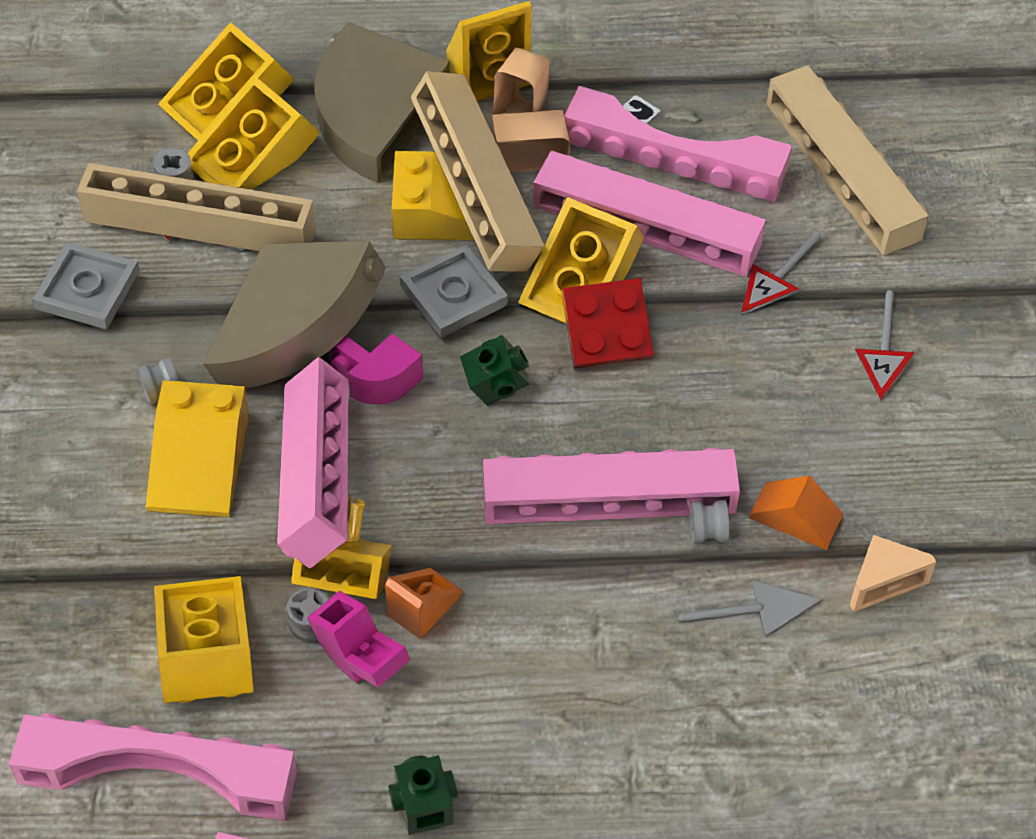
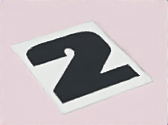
[623,95,661,124]

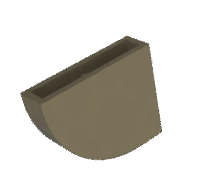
[314,21,450,183]
[203,241,386,388]

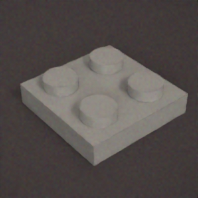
[32,242,140,330]
[400,244,508,338]

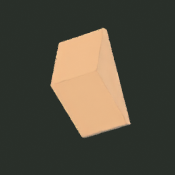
[850,535,936,612]

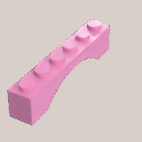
[564,86,792,202]
[9,713,297,821]

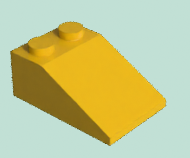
[446,1,532,101]
[158,22,295,140]
[187,75,321,190]
[392,151,474,240]
[518,197,644,324]
[146,380,249,518]
[154,576,254,703]

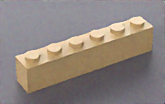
[766,65,929,256]
[411,71,545,272]
[76,163,316,251]

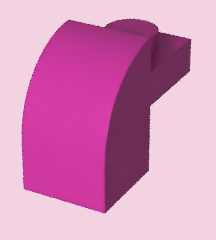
[330,334,423,405]
[307,590,411,688]

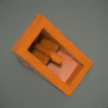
[749,475,843,550]
[385,568,463,640]

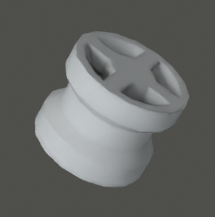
[153,148,194,180]
[137,357,178,405]
[690,500,729,544]
[287,587,329,642]

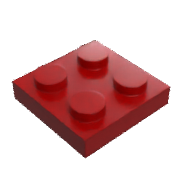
[561,278,654,369]

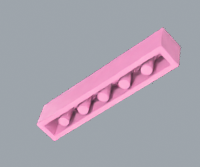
[533,151,766,277]
[277,357,348,569]
[483,448,740,524]

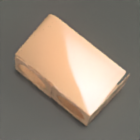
[493,47,550,115]
[492,110,570,172]

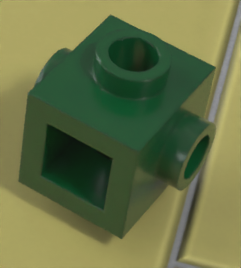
[460,335,530,406]
[388,755,458,835]

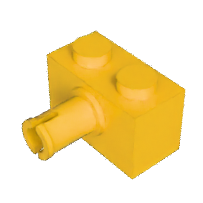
[291,497,392,599]

